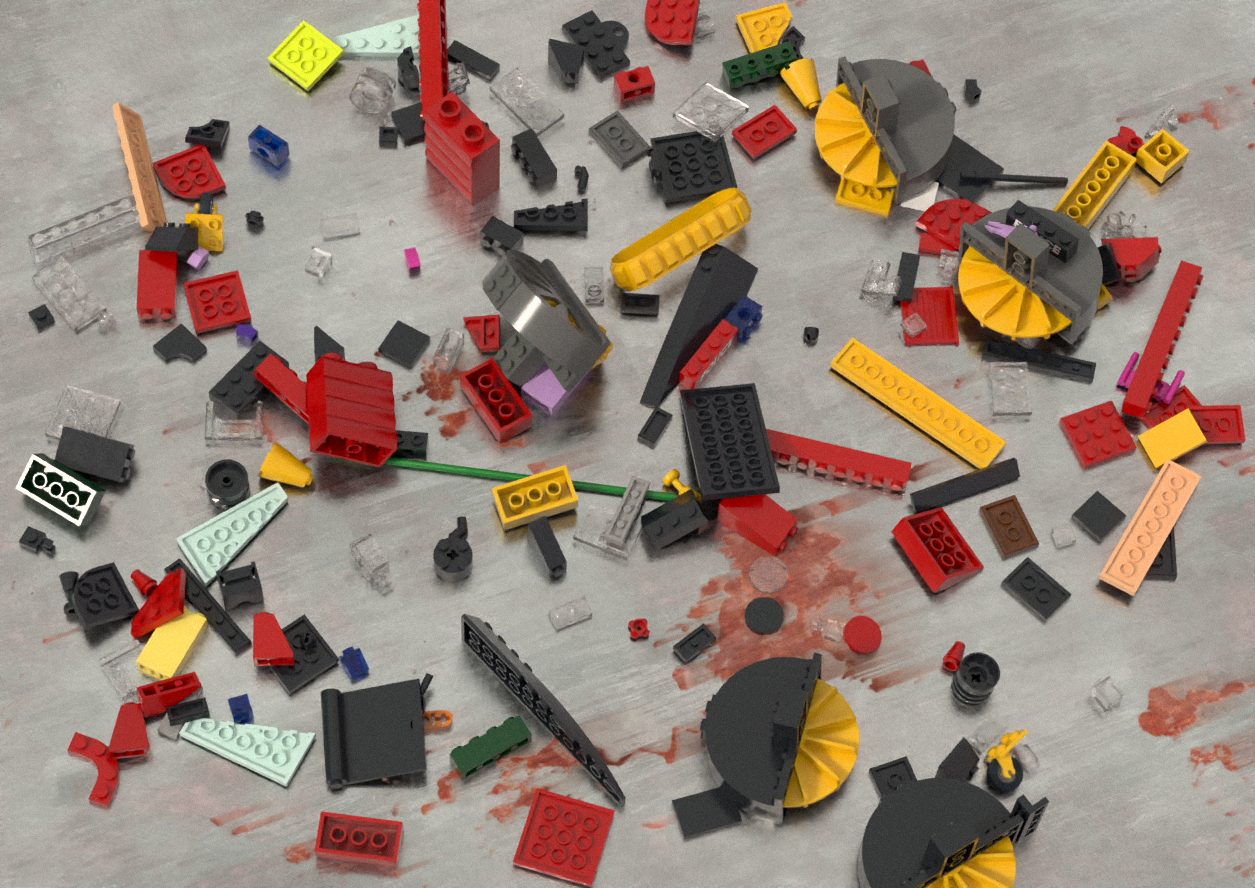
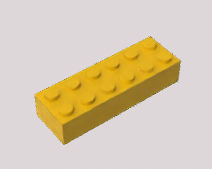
[1052,141,1137,229]

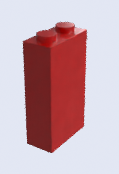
[136,250,179,319]

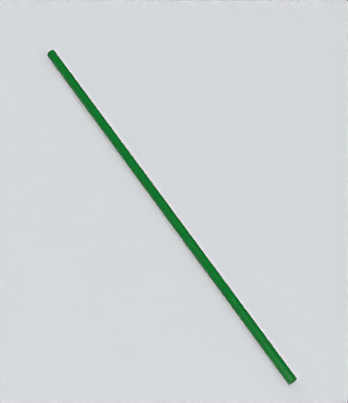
[331,456,676,501]

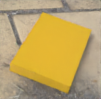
[835,179,894,216]
[1138,409,1207,470]

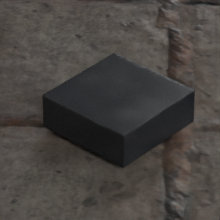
[379,127,398,146]

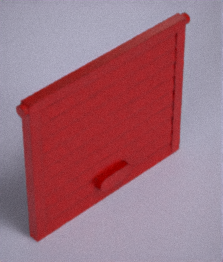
[900,285,959,345]

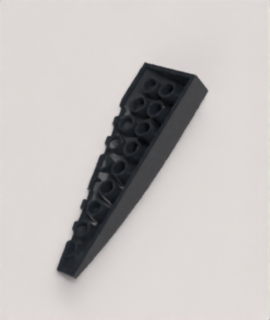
[640,244,758,408]

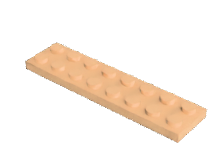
[113,102,167,233]
[1099,459,1202,596]

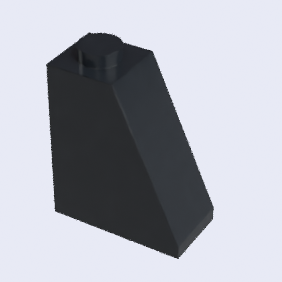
[527,516,567,578]

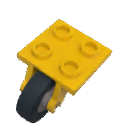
[185,192,223,251]
[984,729,1028,792]

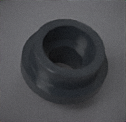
[245,211,264,226]

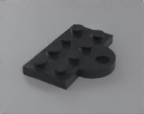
[562,10,630,80]

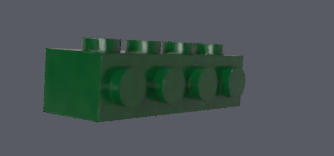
[722,41,797,89]

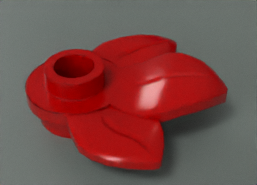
[1108,126,1144,155]

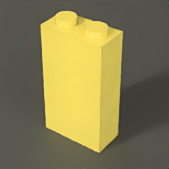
[136,606,208,680]

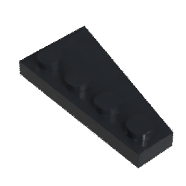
[514,198,588,231]

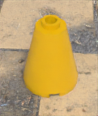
[780,58,822,110]
[258,441,314,488]

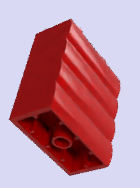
[424,91,500,206]
[306,353,397,467]

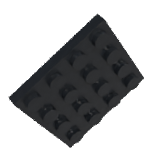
[650,127,738,203]

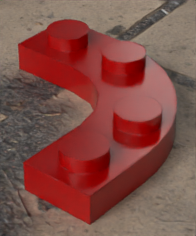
[67,732,120,808]

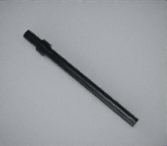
[960,171,1068,185]

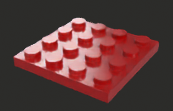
[513,788,615,887]

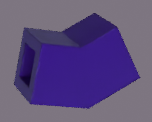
[236,325,259,345]

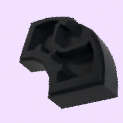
[782,26,805,60]

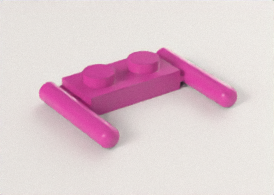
[1117,352,1185,404]

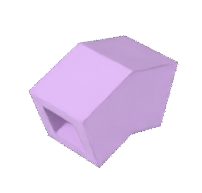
[187,246,209,270]

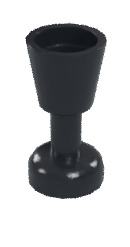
[59,571,79,615]

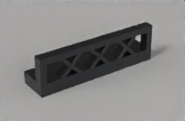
[1011,794,1049,843]

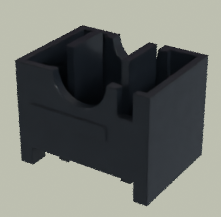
[216,561,264,610]

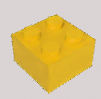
[1136,129,1190,184]

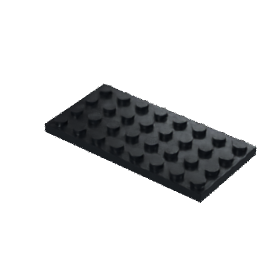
[680,383,780,501]

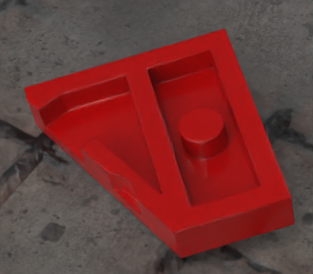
[463,314,500,352]

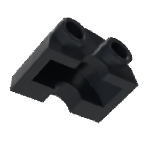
[397,46,420,88]

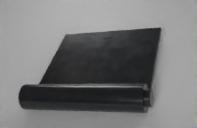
[320,678,427,789]

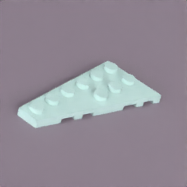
[176,482,288,587]
[179,718,316,787]

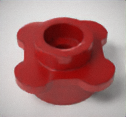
[628,619,650,639]

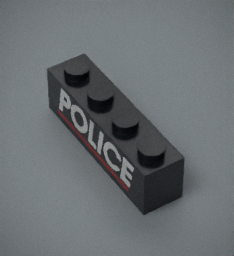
[1006,200,1079,263]

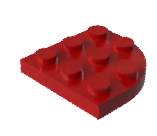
[645,0,700,45]
[152,145,226,199]
[916,199,992,249]

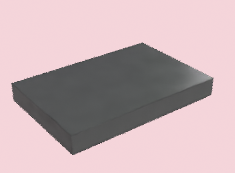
[589,110,651,169]

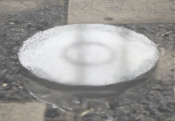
[749,556,788,594]

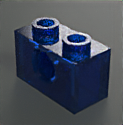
[248,124,290,167]
[724,295,763,342]

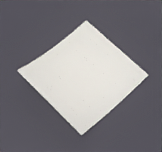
[901,182,939,212]

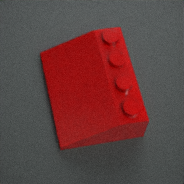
[891,507,984,593]

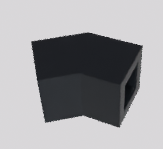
[964,79,982,102]

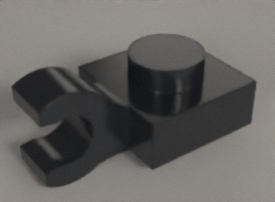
[19,526,56,553]

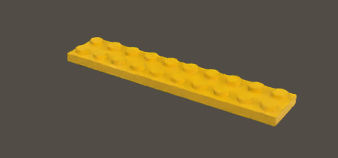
[830,337,1007,469]

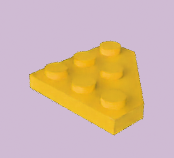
[736,2,792,53]

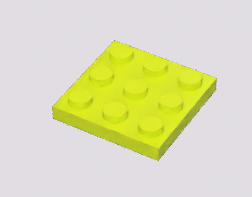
[268,20,344,91]

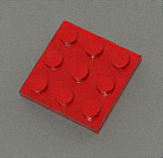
[183,270,251,334]
[1060,400,1137,469]

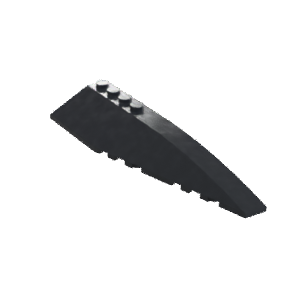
[461,614,626,807]

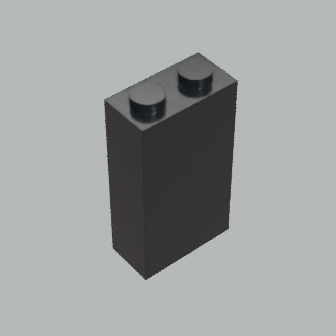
[54,426,135,482]

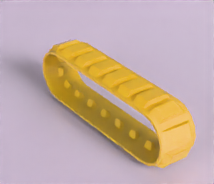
[609,188,752,292]

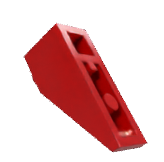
[137,672,201,718]

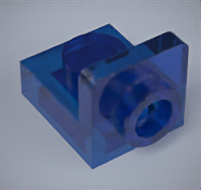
[339,646,370,678]
[228,694,254,723]

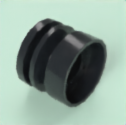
[952,652,1000,704]

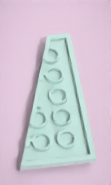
[333,15,420,57]

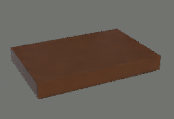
[979,495,1039,559]

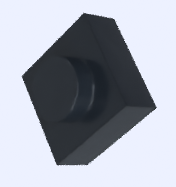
[28,304,55,330]

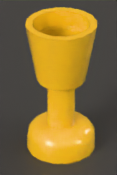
[662,469,701,501]

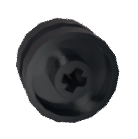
[205,459,250,509]

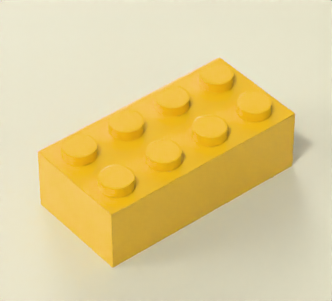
[492,465,578,530]

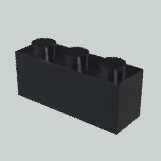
[511,128,557,188]

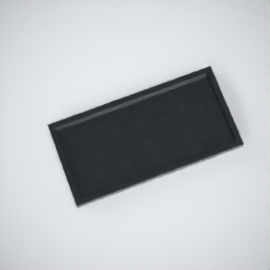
[935,134,1004,203]

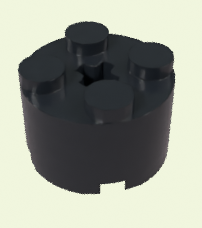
[433,537,473,583]

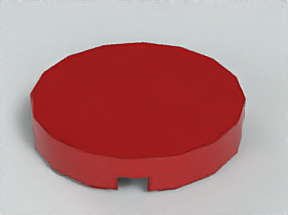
[843,615,882,655]

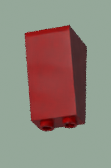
[717,494,798,557]

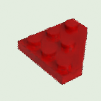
[131,568,186,639]

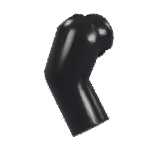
[574,165,589,190]
[448,516,468,539]

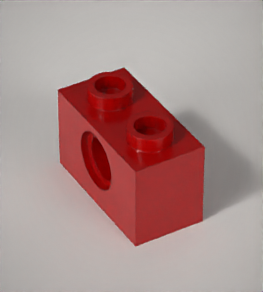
[614,66,655,102]

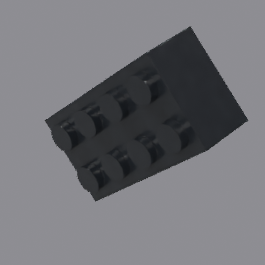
[209,341,289,424]

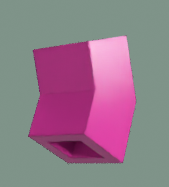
[404,247,421,271]

